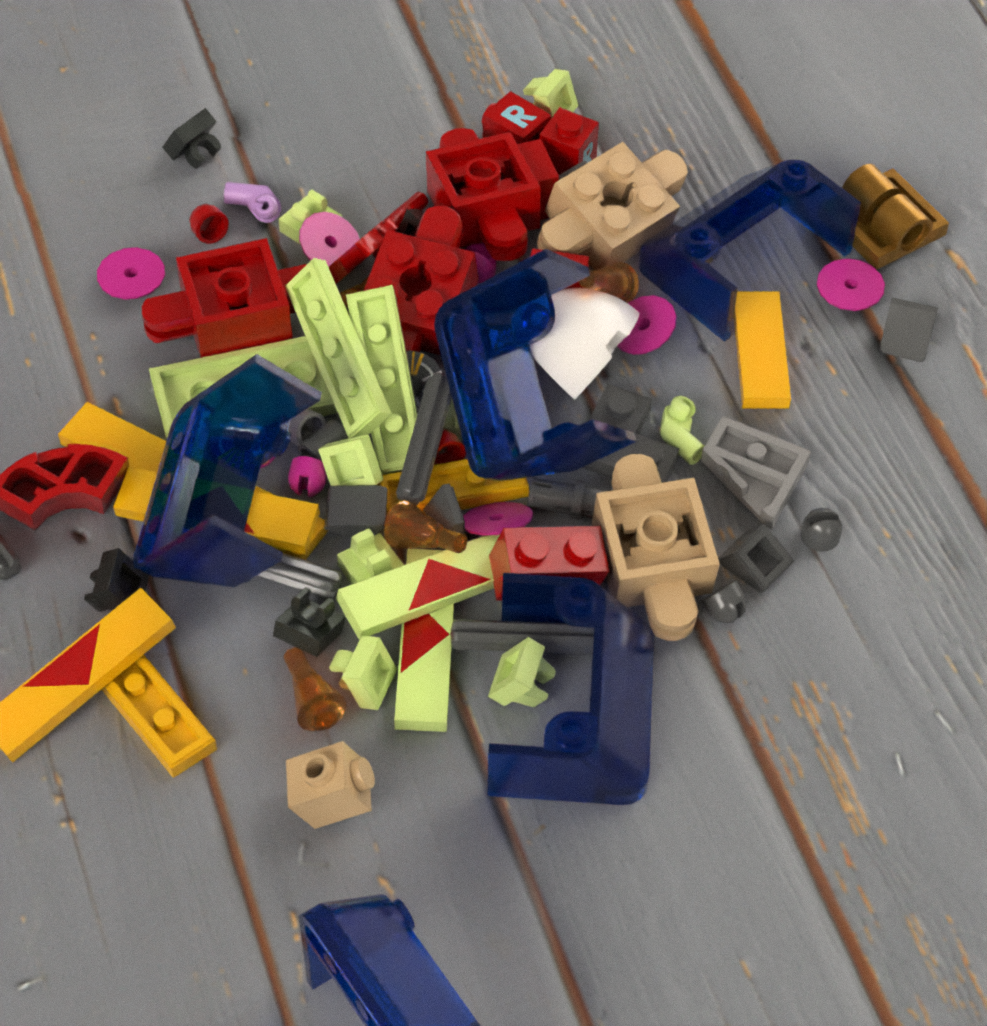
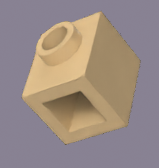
[286,741,375,829]

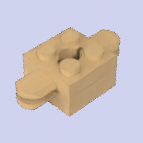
[537,142,688,277]
[592,454,720,641]

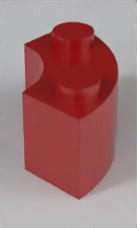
[0,444,129,530]

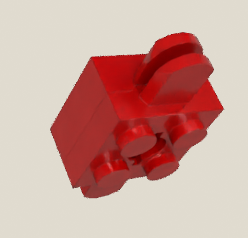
[426,128,541,261]
[363,206,479,358]
[142,238,307,358]

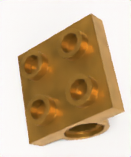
[821,164,949,270]

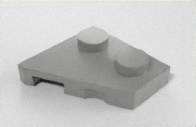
[701,416,811,529]

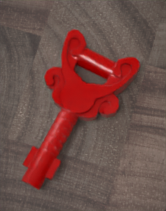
[329,192,429,284]

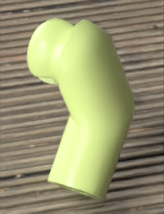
[660,396,705,465]

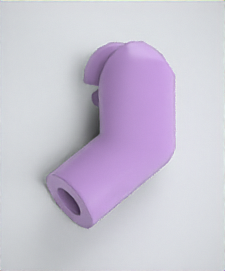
[224,182,281,223]

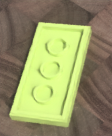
[149,336,338,447]

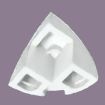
[508,288,640,400]

